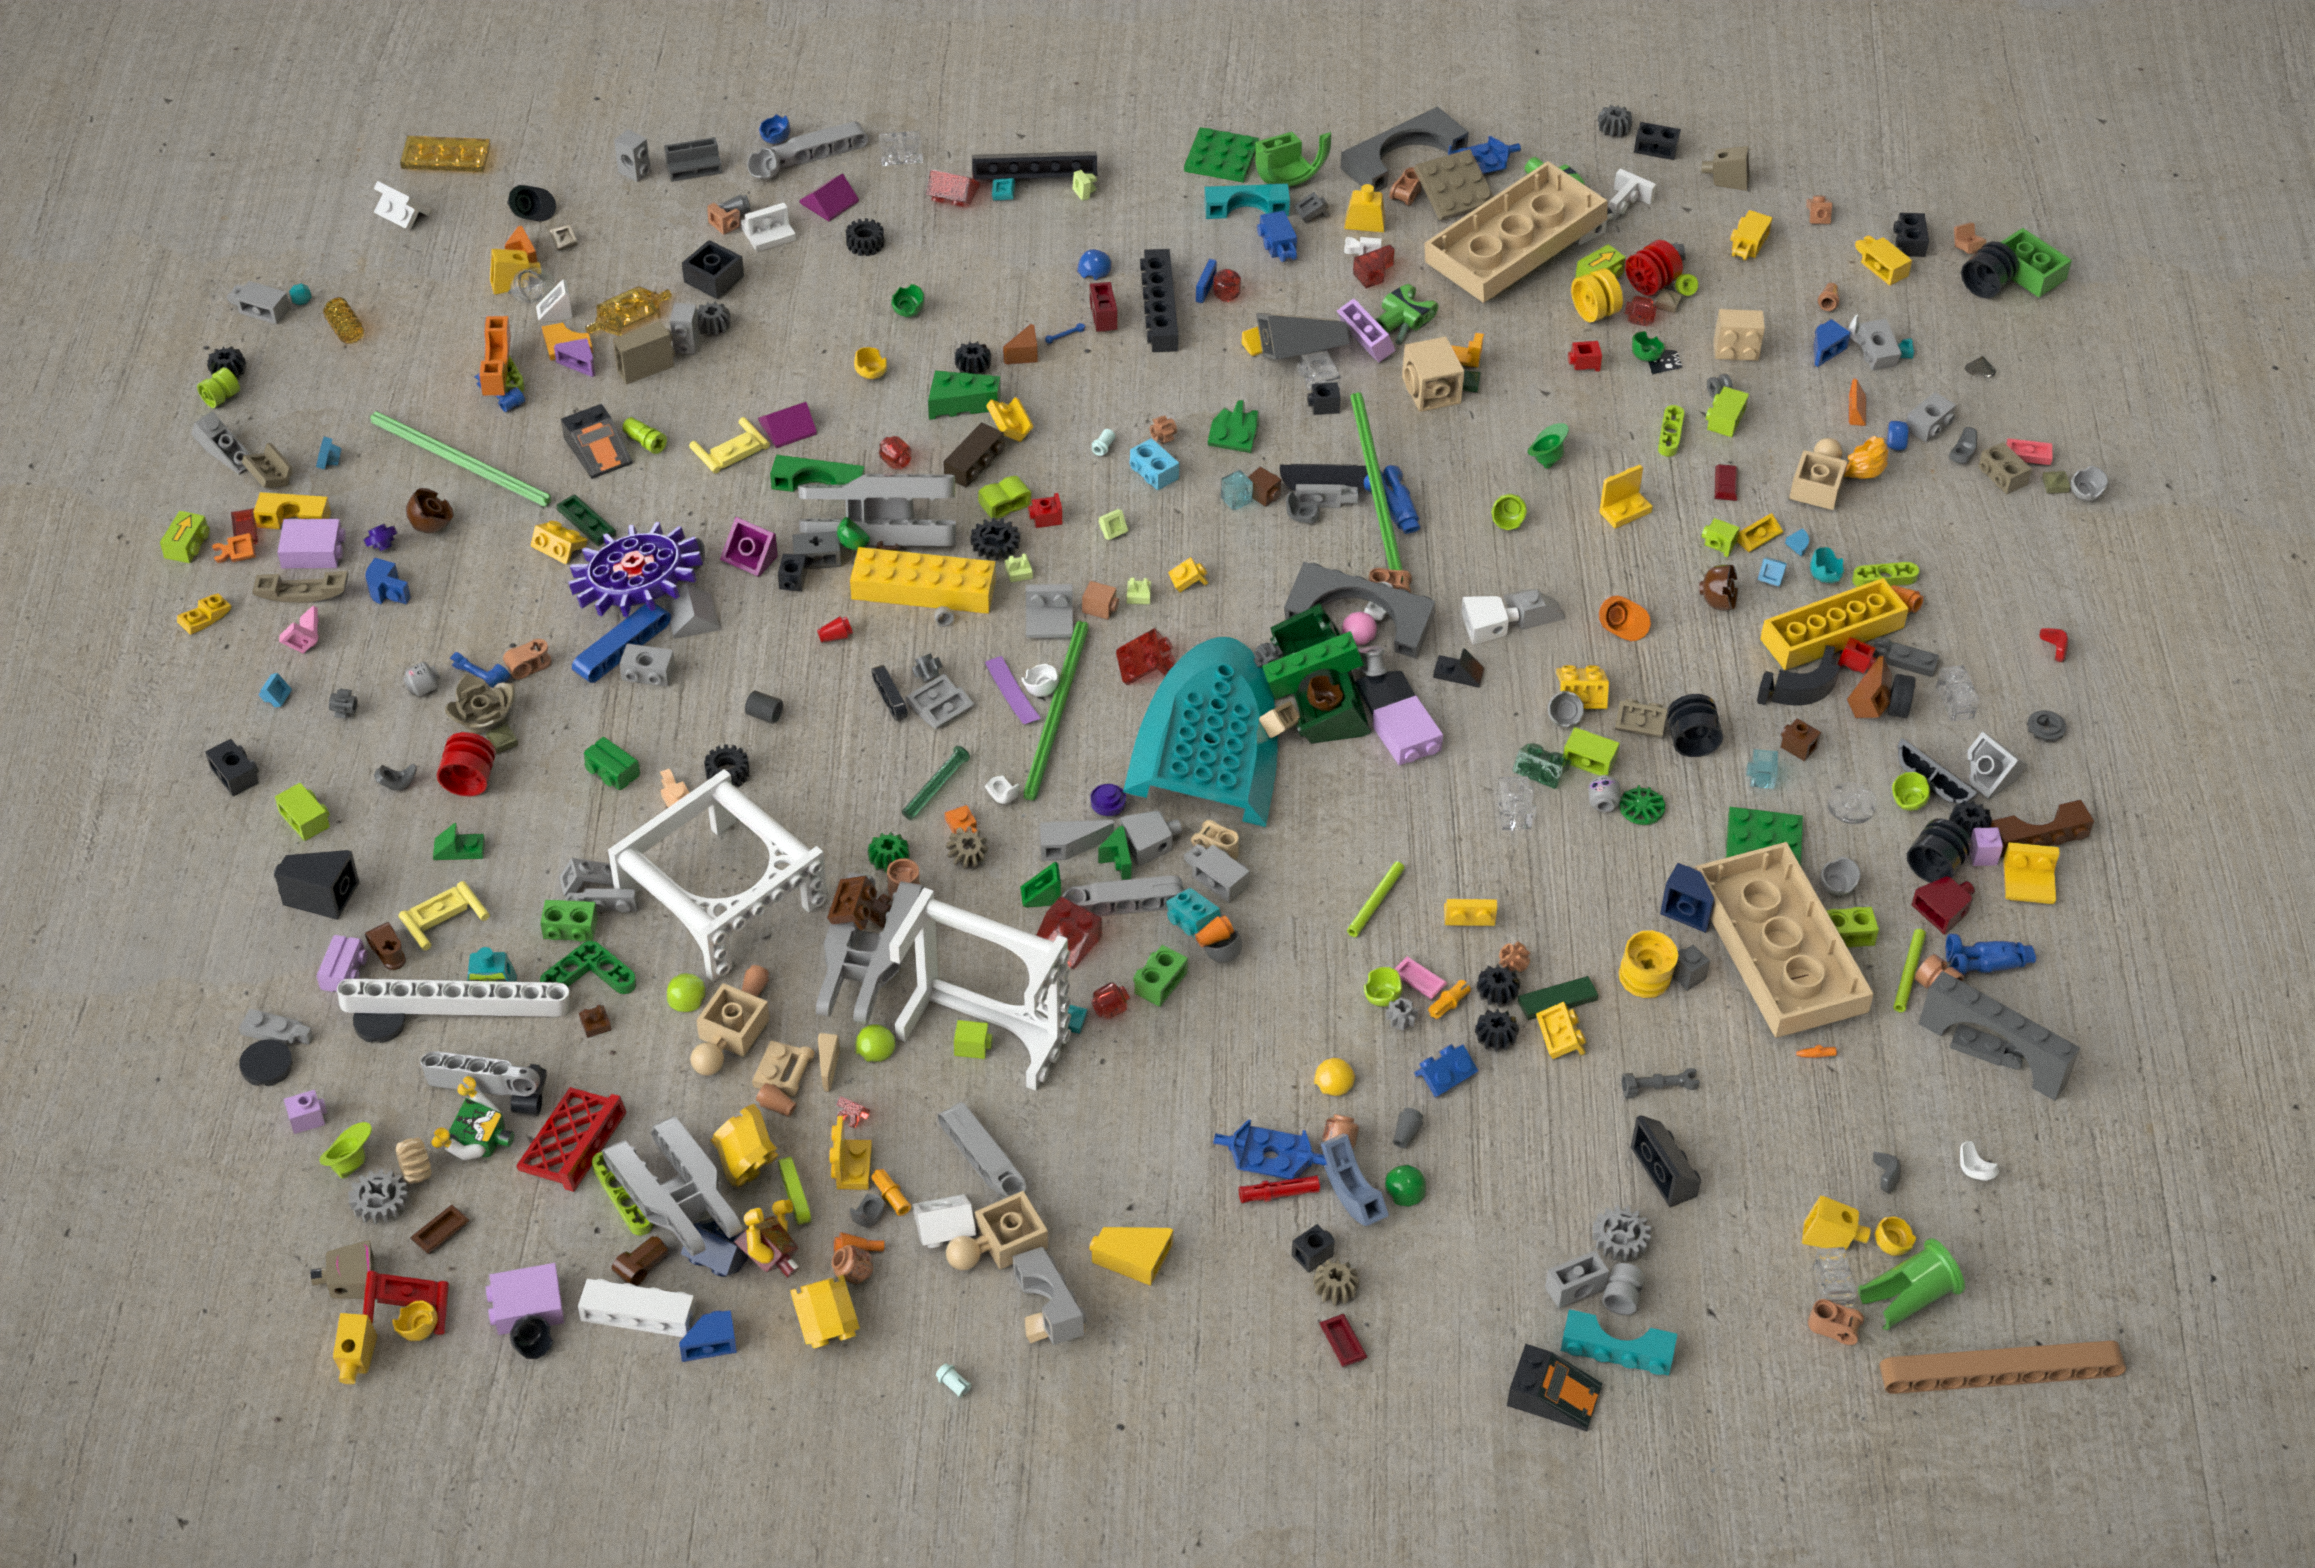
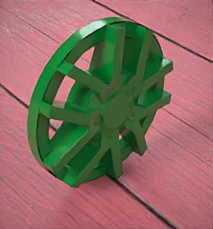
[1619,785,1665,825]

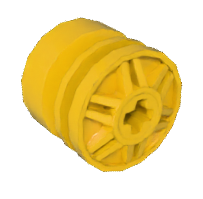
[1618,930,1678,998]

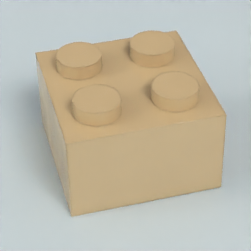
[1713,309,1765,361]

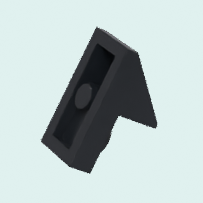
[1433,648,1484,688]

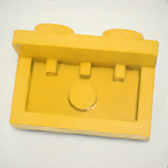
[531,520,588,564]
[1444,899,1497,926]

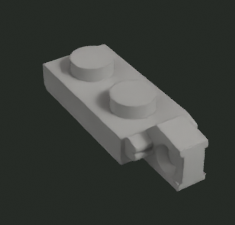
[1295,484,1358,508]
[566,889,638,912]
[239,1009,313,1046]

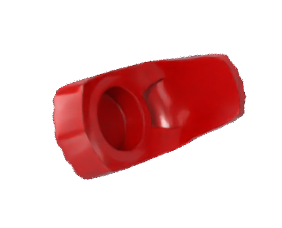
[2039,628,2069,662]

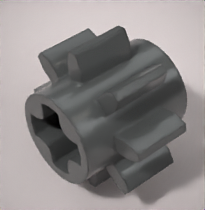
[1253,642,1283,668]
[912,653,943,681]
[329,688,358,719]

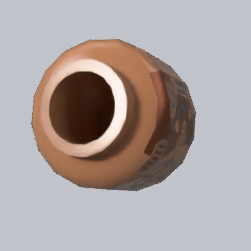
[1322,1114,1359,1149]
[832,1245,873,1285]

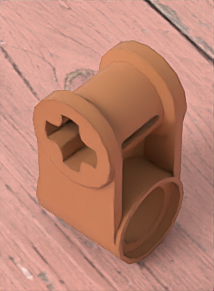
[1389,167,1422,206]
[1368,568,1412,593]
[503,639,552,679]
[1808,1299,1864,1345]

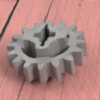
[348,1168,409,1224]
[1592,1205,1651,1261]

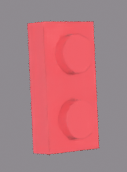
[2006,438,2052,465]

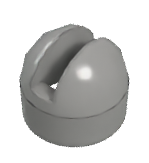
[934,606,954,627]

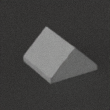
[665,583,720,639]

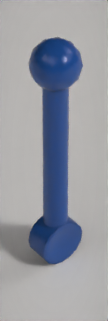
[1045,323,1085,344]

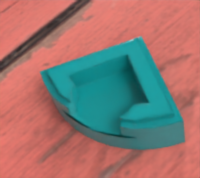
[1897,338,1914,359]

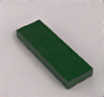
[556,494,617,547]
[1518,976,1599,1020]

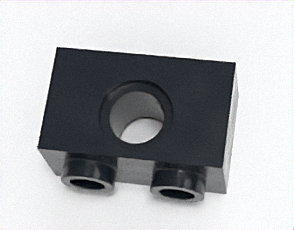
[205,739,259,797]

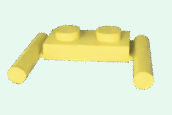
[689,417,770,474]
[398,881,490,951]

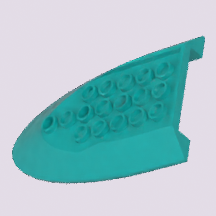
[1123,637,1278,827]

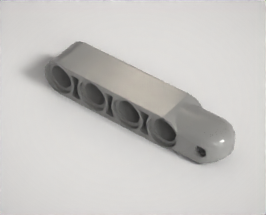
[771,121,868,168]
[1061,875,1184,916]
[420,1051,540,1097]
[938,1102,1026,1200]

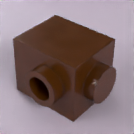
[1245,466,1281,507]
[1780,718,1821,762]

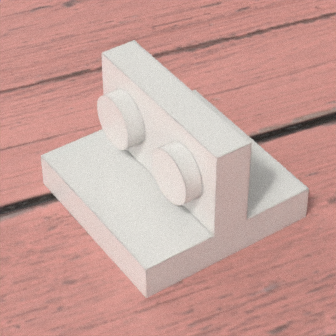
[374,181,432,230]
[740,203,796,252]

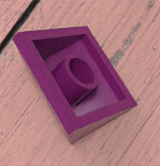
[799,173,859,222]
[758,402,817,448]
[720,517,778,577]

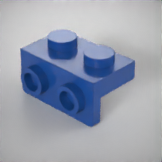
[1414,1044,1479,1097]

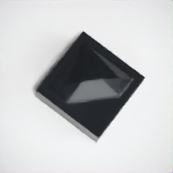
[1757,671,1774,705]

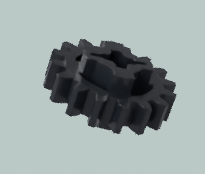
[970,517,1020,561]

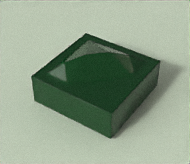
[1462,370,1481,393]

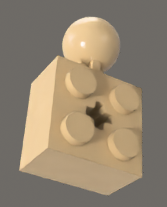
[1789,438,1847,510]
[690,983,770,1076]
[946,1191,1048,1270]

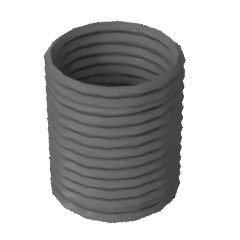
[745,690,784,724]

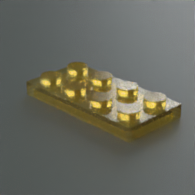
[400,136,491,172]

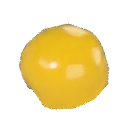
[854,347,887,379]
[1314,1057,1355,1096]
[1875,1216,1916,1256]
[392,1301,438,1341]

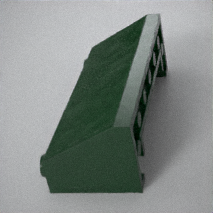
[1270,604,1372,744]

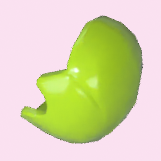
[1491,493,1527,530]
[1892,772,1930,811]
[1364,967,1403,1007]
[667,973,706,1012]
[855,1024,895,1062]

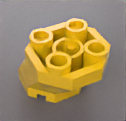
[710,1104,779,1188]
[790,1275,860,1348]

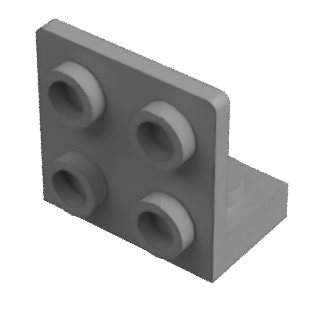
[1026,584,1073,638]

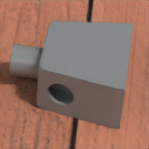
[1120,811,1182,867]

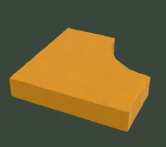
[541,323,593,361]

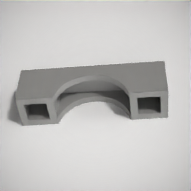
[1012,1247,1087,1345]

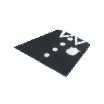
[1648,350,1682,375]

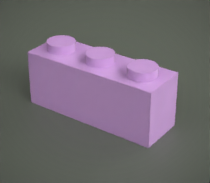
[1337,299,1396,363]

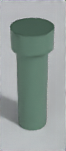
[1396,323,1410,345]

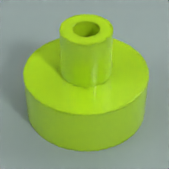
[1675,274,1698,296]

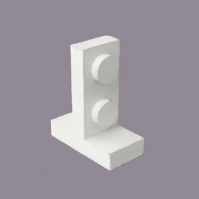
[1609,169,1656,221]

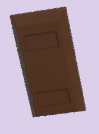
[410,1205,470,1254]

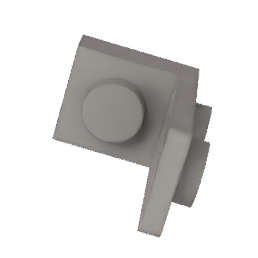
[559,858,614,896]

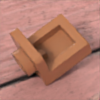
[1806,195,1832,224]
[1954,222,1986,254]

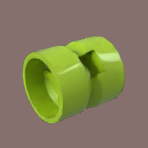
[197,367,240,408]

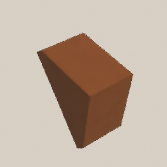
[1003,324,1038,365]

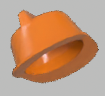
[1599,595,1651,641]

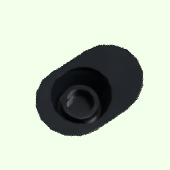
[507,185,556,221]

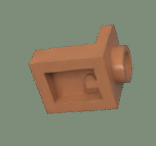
[707,203,740,235]

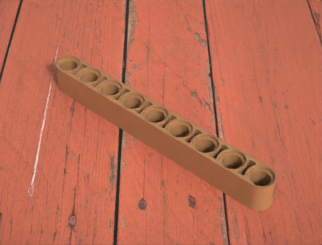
[1879,1341,2126,1394]

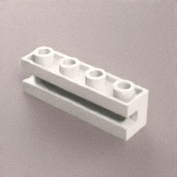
[578,1279,696,1337]

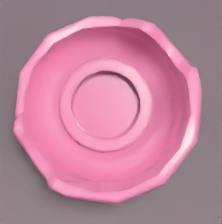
[1342,611,1377,646]

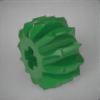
[868,831,910,873]

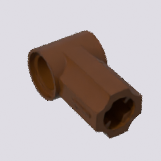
[611,1236,668,1286]

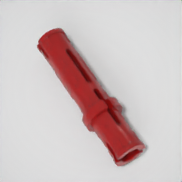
[1238,1175,1320,1204]

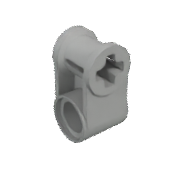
[1357,645,1387,676]

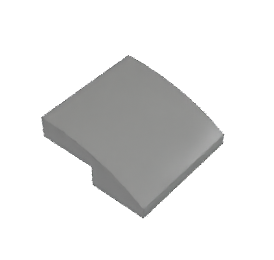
[906,673,974,729]

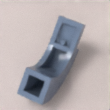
[1320,1133,1389,1226]

